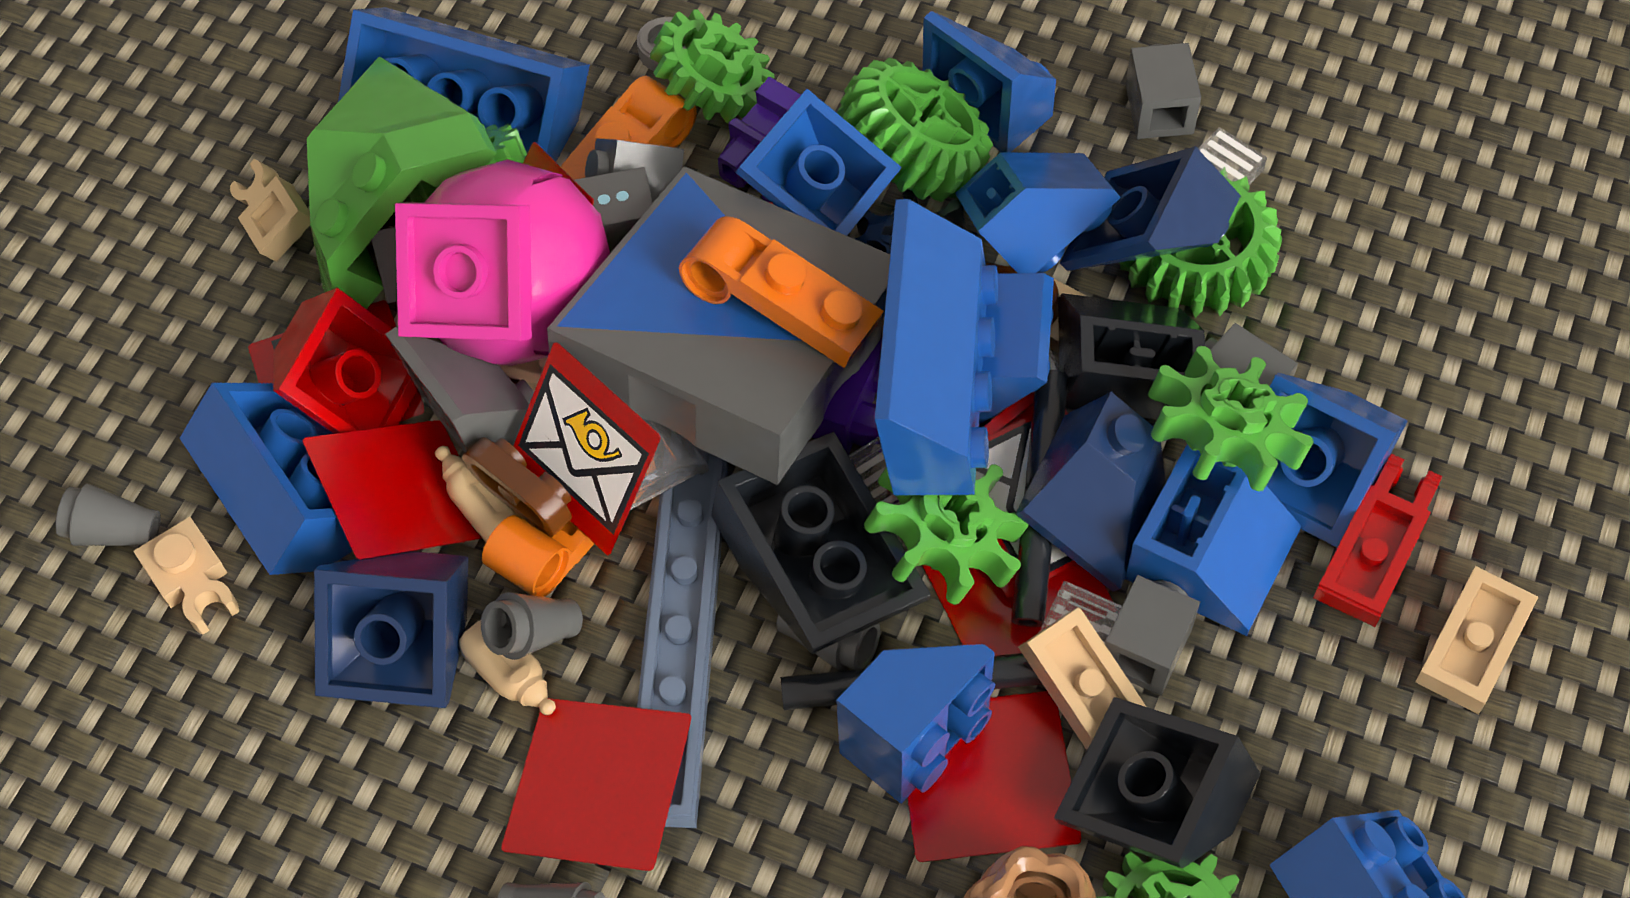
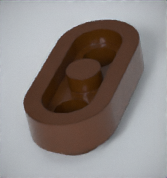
[462,437,572,537]

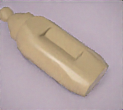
[435,446,523,542]
[458,620,556,715]

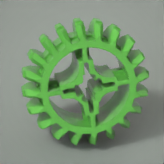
[837,58,993,202]
[1119,166,1282,318]

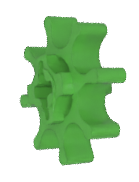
[1148,346,1314,491]
[864,464,1029,605]

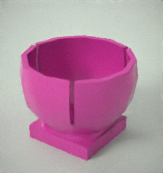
[395,159,610,366]

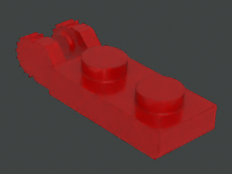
[1313,453,1443,627]

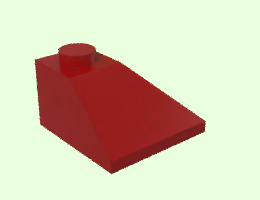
[273,288,417,434]

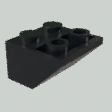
[1058,293,1205,419]

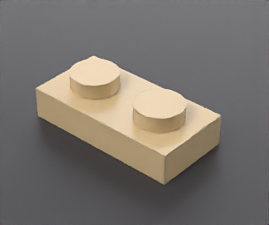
[1415,566,1538,715]
[1018,607,1146,750]

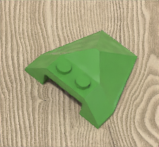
[307,57,497,309]

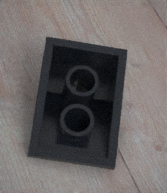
[711,431,931,654]

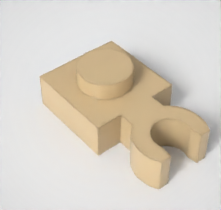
[230,159,310,262]
[133,517,239,635]

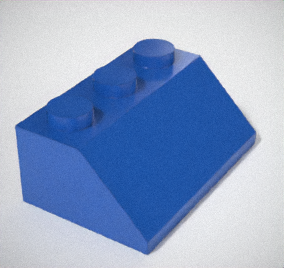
[180,383,353,575]

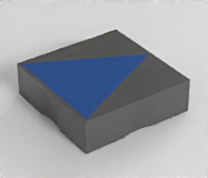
[547,166,890,485]

